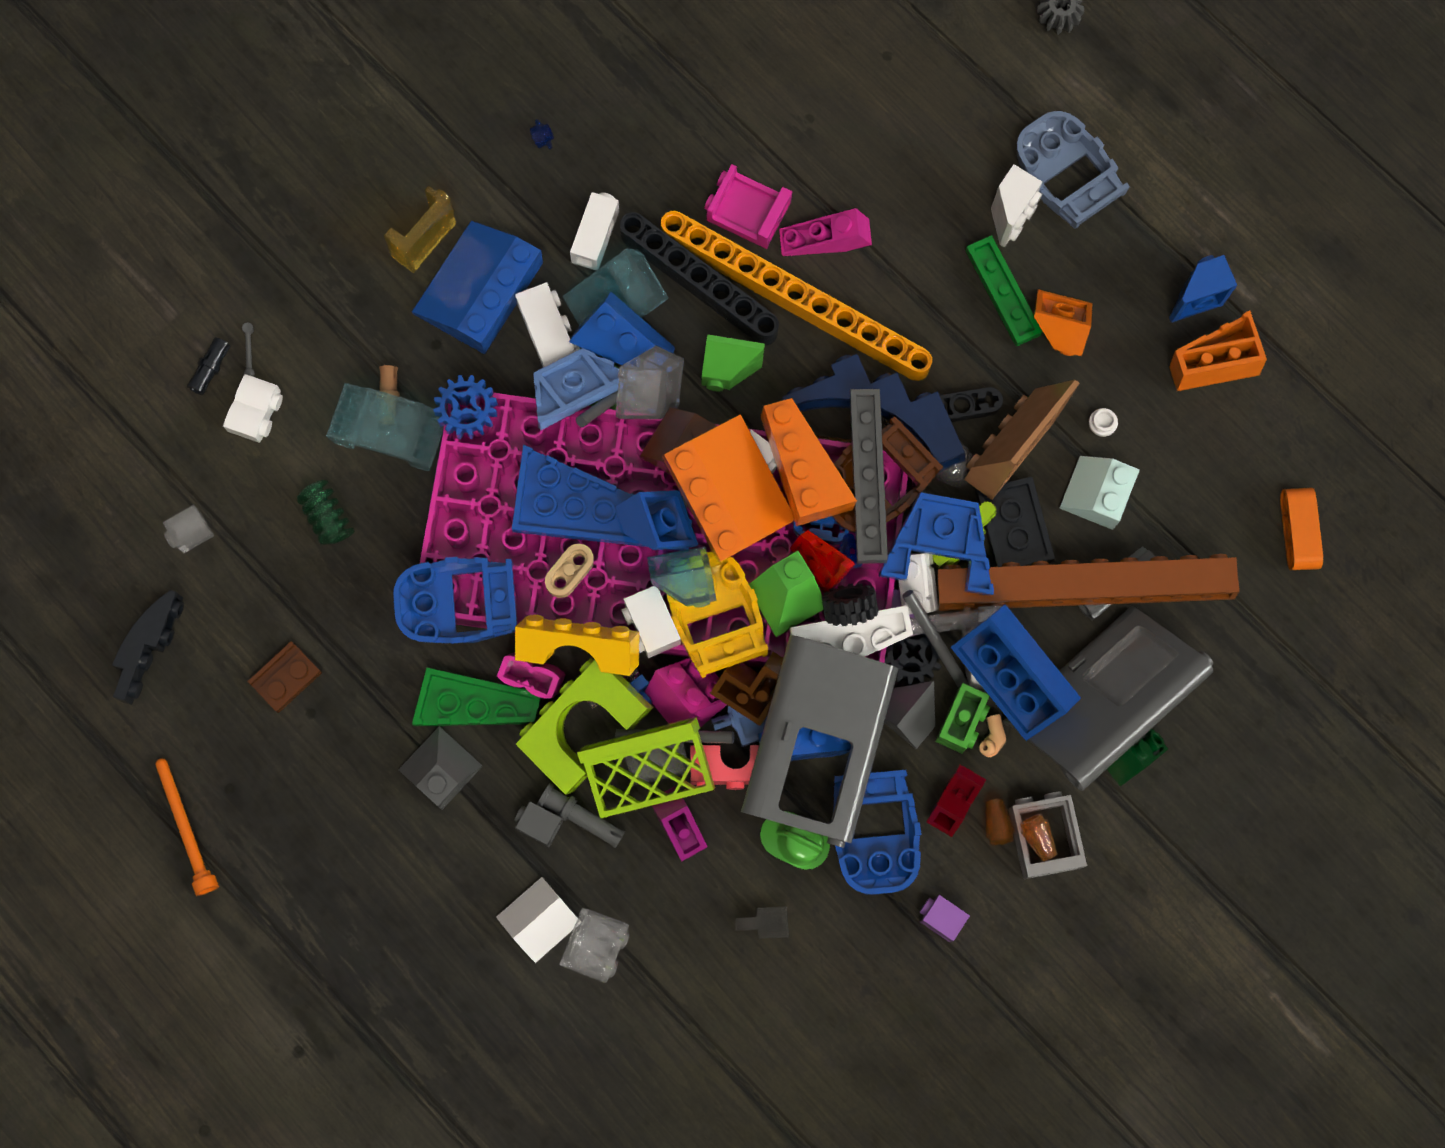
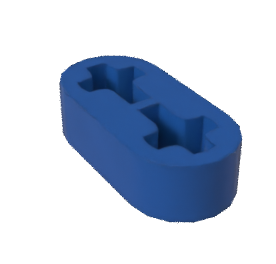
[793,517,849,545]

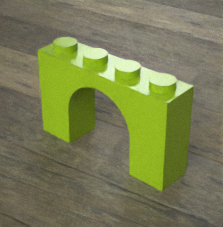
[516,658,654,795]

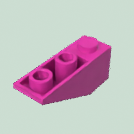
[779,208,872,256]

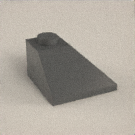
[398,726,483,810]

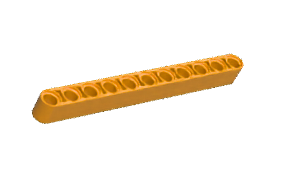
[661,211,932,381]

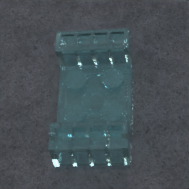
[326,383,444,471]

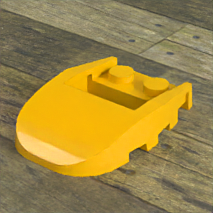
[666,552,768,678]

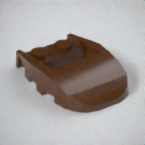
[831,416,943,533]

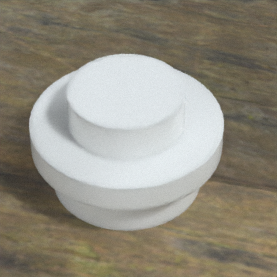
[1089,408,1118,437]

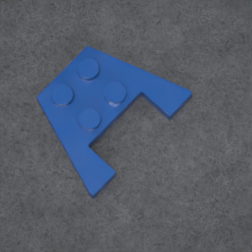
[878,492,994,596]

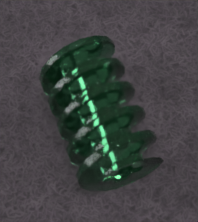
[296,480,355,545]

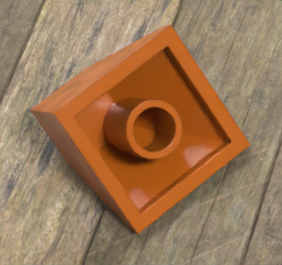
[1034,289,1093,356]

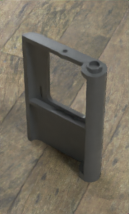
[741,635,899,848]

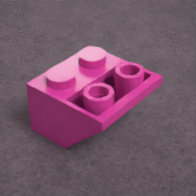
[645,658,727,727]

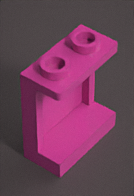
[704,164,792,249]

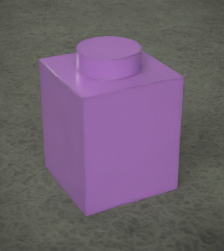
[919,895,970,942]

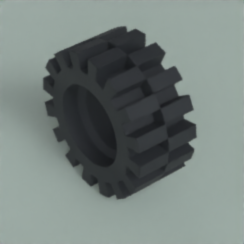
[822,583,878,626]

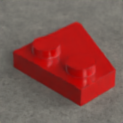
[790,530,855,592]

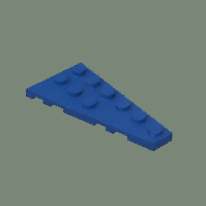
[512,444,692,552]

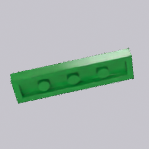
[965,235,1043,347]

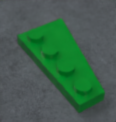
[412,668,542,726]

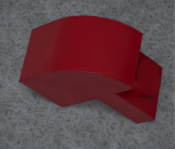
[926,764,986,837]

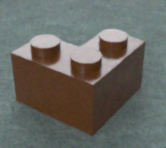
[710,651,783,726]

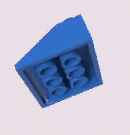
[412,221,543,355]

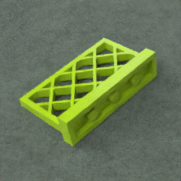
[577,717,715,818]

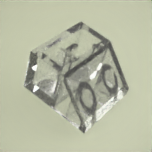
[616,346,684,419]
[559,908,629,983]

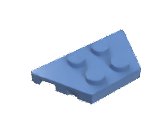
[533,348,636,430]

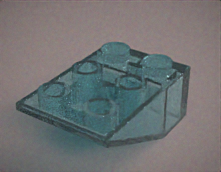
[562,248,669,326]

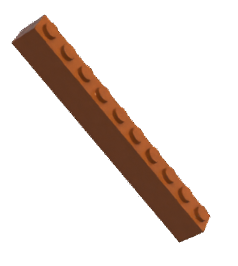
[937,554,1239,611]

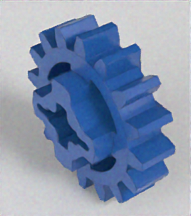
[433,375,498,439]

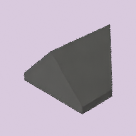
[884,681,935,749]

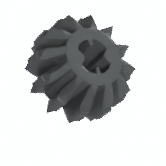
[1037,0,1084,35]

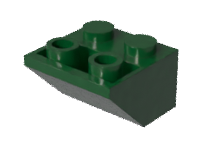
[1107,728,1168,787]

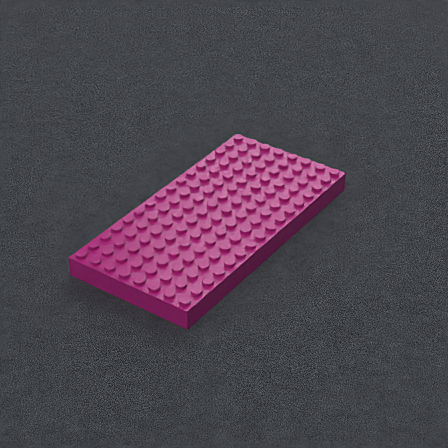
[420,390,908,668]

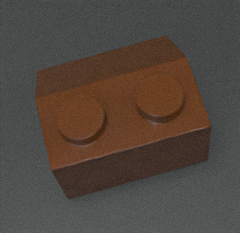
[640,408,717,475]

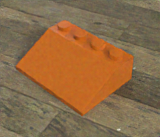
[662,414,794,562]

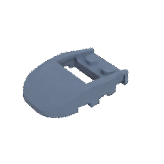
[1017,111,1130,229]

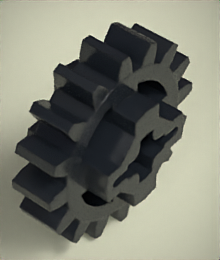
[884,621,942,686]

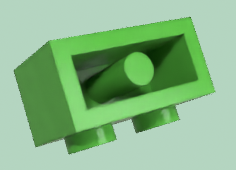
[935,683,990,754]

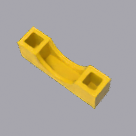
[515,615,640,676]

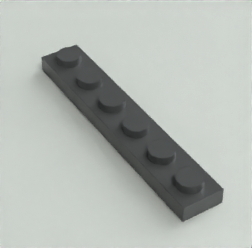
[849,389,888,564]

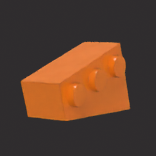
[1169,310,1267,391]

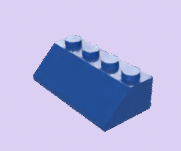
[951,604,1081,741]

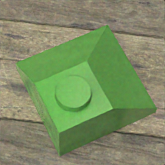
[702,335,765,391]
[749,551,823,638]

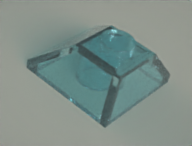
[647,546,717,607]

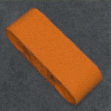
[1280,488,1323,571]

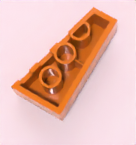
[761,398,857,526]

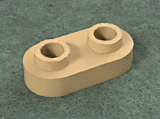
[545,544,594,598]

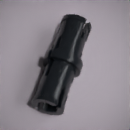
[187,337,231,395]

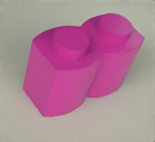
[497,653,565,698]

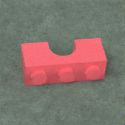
[690,745,759,790]

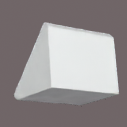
[496,877,581,963]

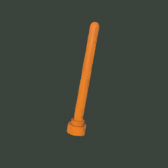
[155,758,219,896]

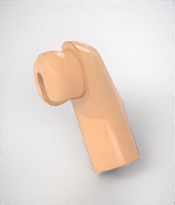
[979,714,1006,757]

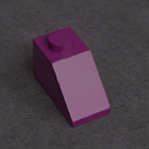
[652,786,707,862]

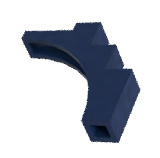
[782,354,966,472]

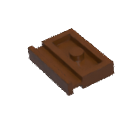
[247,641,322,713]

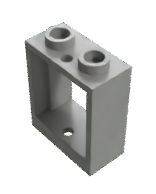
[1008,791,1087,879]

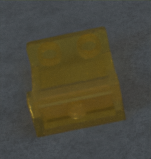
[384,186,456,273]

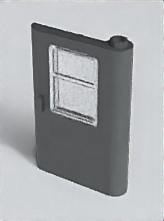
[1003,606,1214,791]

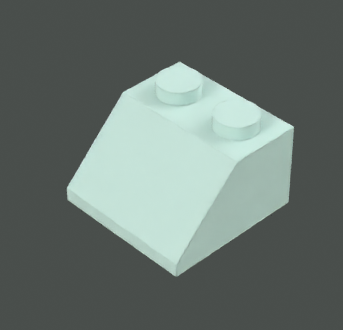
[1059,456,1140,530]

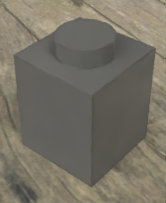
[514,802,563,847]

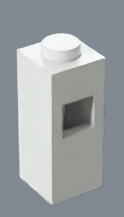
[570,192,619,271]

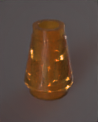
[986,799,1015,845]
[1020,814,1058,861]

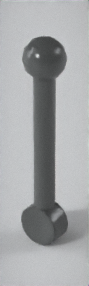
[242,322,255,377]

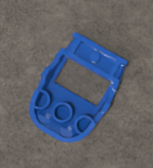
[393,556,517,644]
[833,770,921,895]

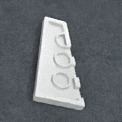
[789,605,913,657]

